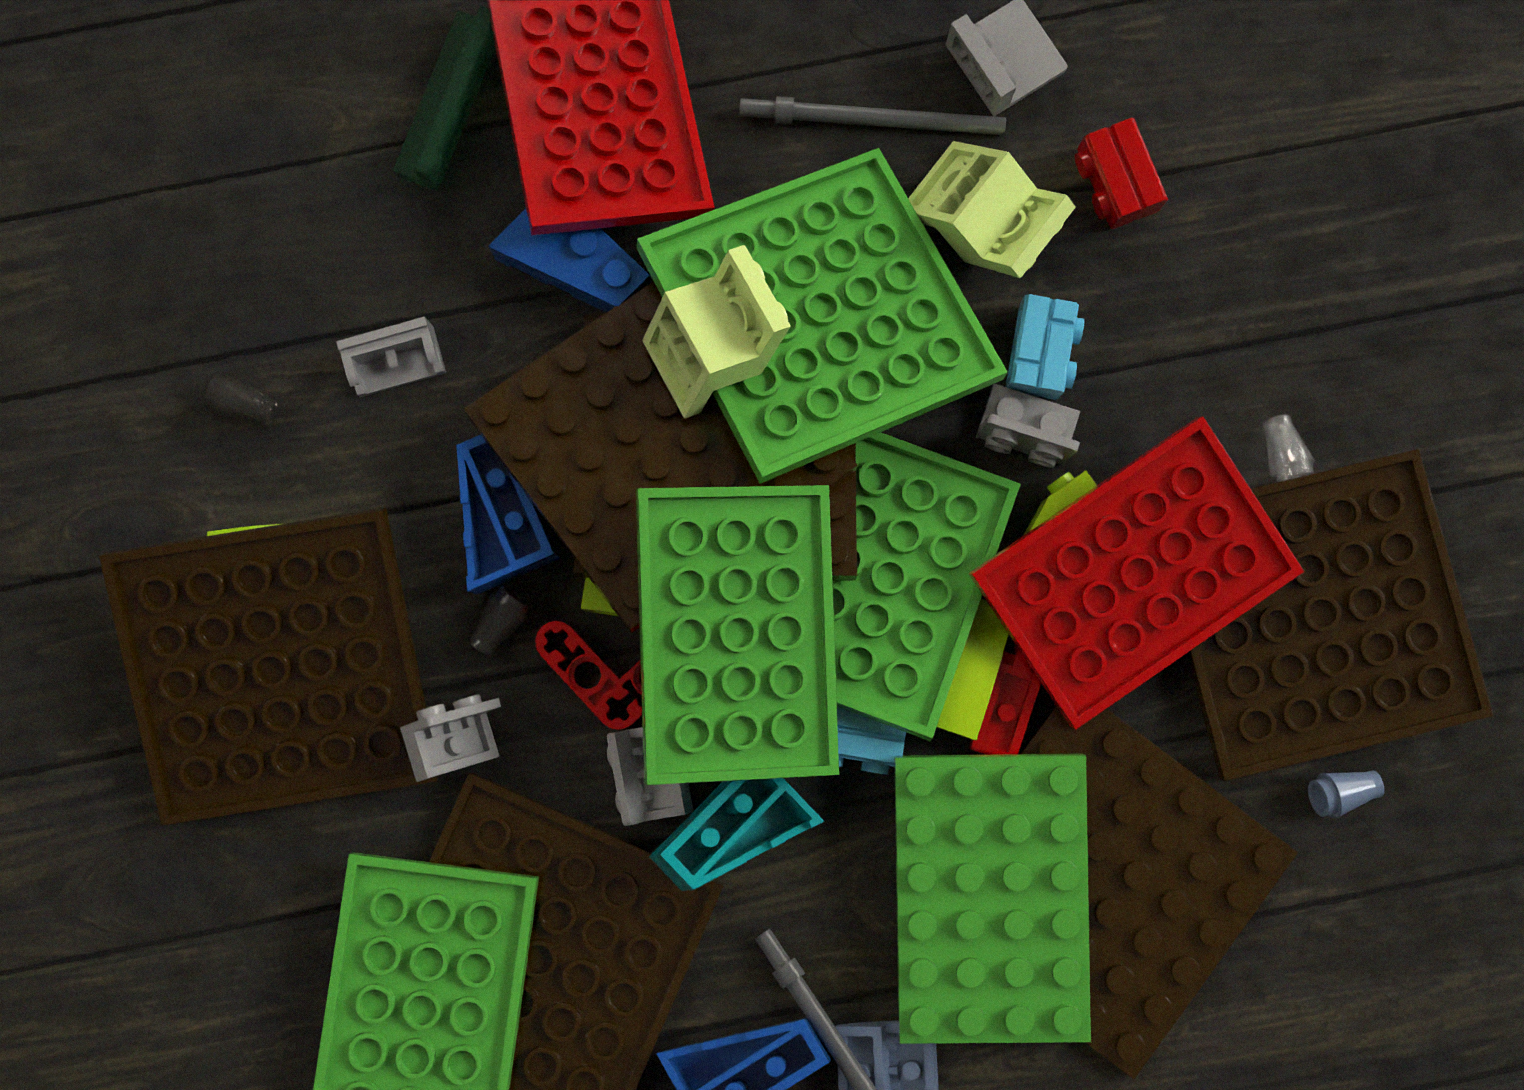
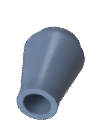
[1308,770,1384,819]

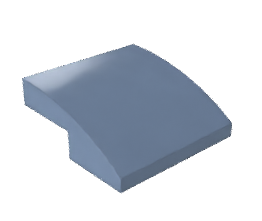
[836,1020,939,1090]

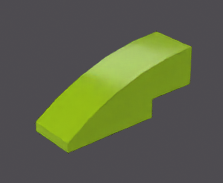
[937,599,1008,740]

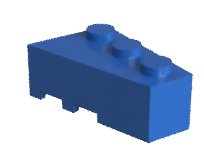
[488,209,652,313]
[456,435,560,595]
[657,1018,831,1090]

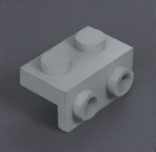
[400,694,501,782]
[607,727,694,826]

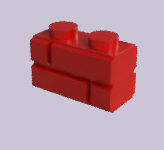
[1075,117,1168,229]

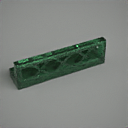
[393,5,496,191]

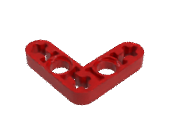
[535,621,642,730]

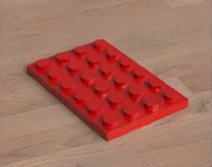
[487,0,715,235]
[968,416,1304,730]

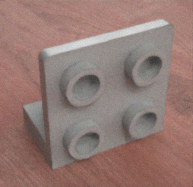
[946,0,1067,116]
[976,384,1080,468]

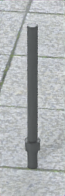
[740,96,1006,135]
[755,929,877,1090]

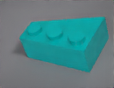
[649,778,824,891]

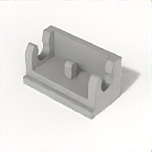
[336,317,446,397]

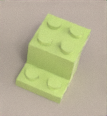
[908,141,1075,278]
[642,245,791,419]

